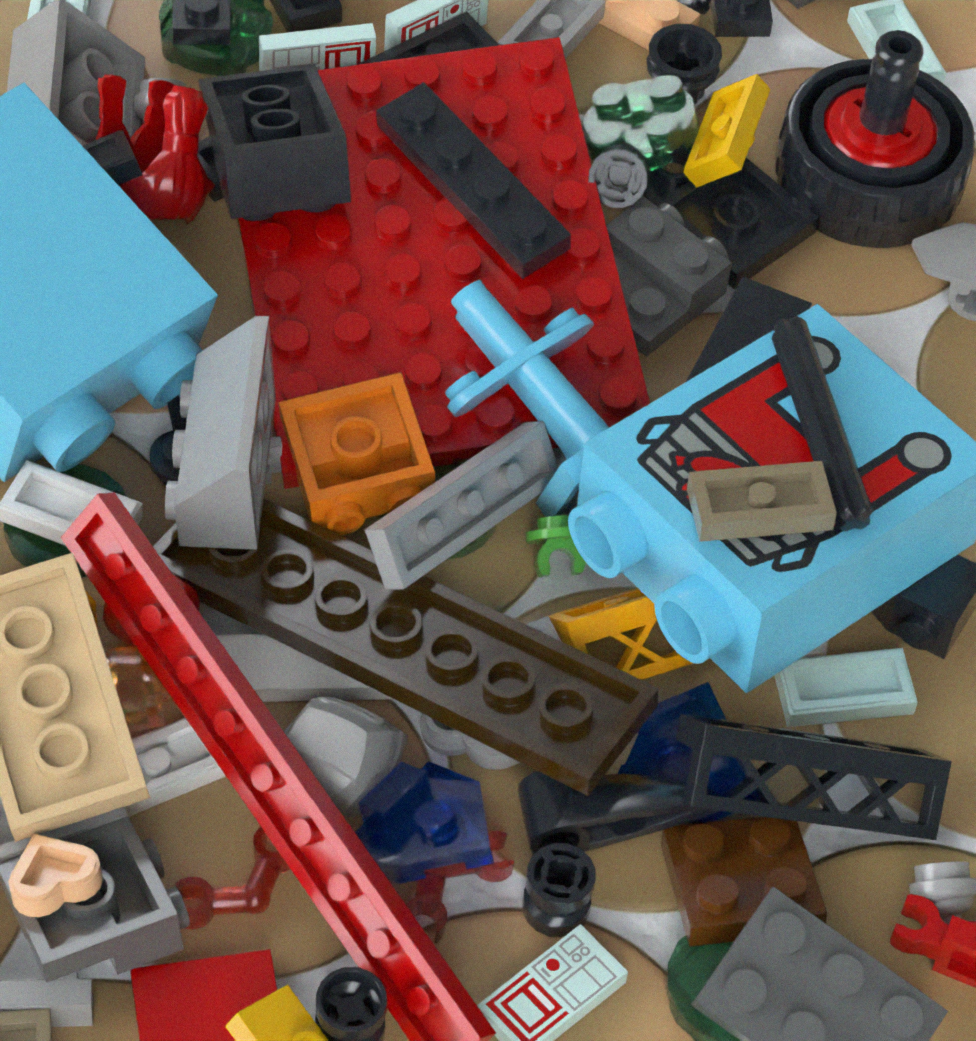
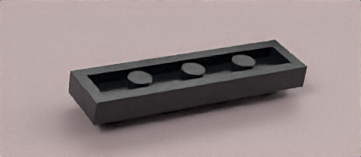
[376,82,571,279]

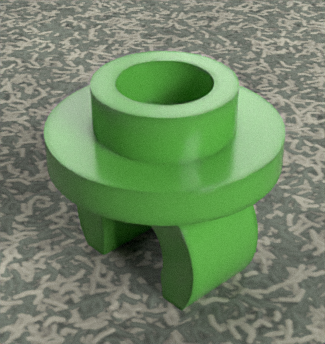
[525,515,586,578]

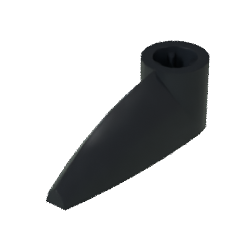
[517,771,719,854]

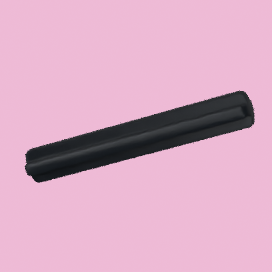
[771,316,873,532]

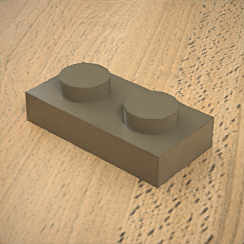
[687,461,837,542]

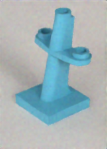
[445,280,610,517]

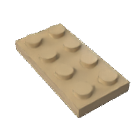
[0,553,150,842]

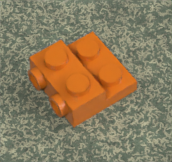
[278,372,435,535]

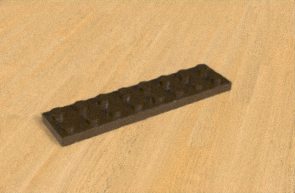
[153,498,659,796]

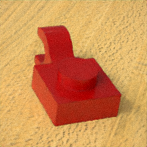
[889,894,976,988]

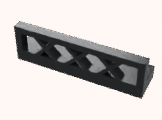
[676,713,952,840]

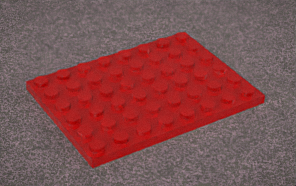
[238,37,650,489]

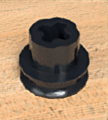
[646,24,722,108]

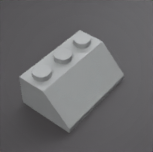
[7,0,145,146]
[165,316,276,550]

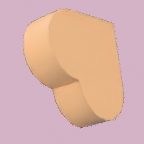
[9,833,103,917]

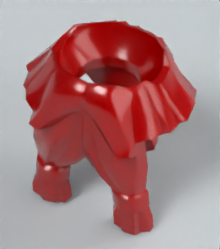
[96,74,215,225]

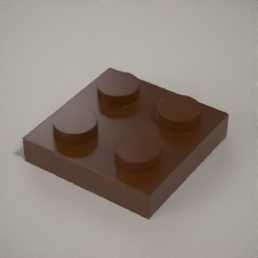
[661,817,827,947]

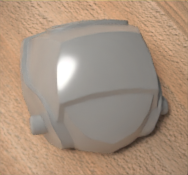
[284,696,408,817]

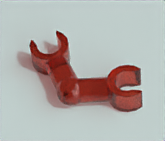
[175,827,290,930]
[406,831,515,944]

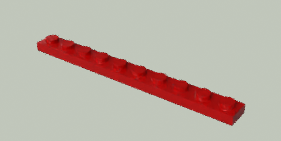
[60,492,496,1041]

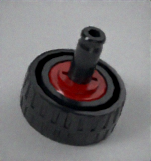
[775,30,975,248]

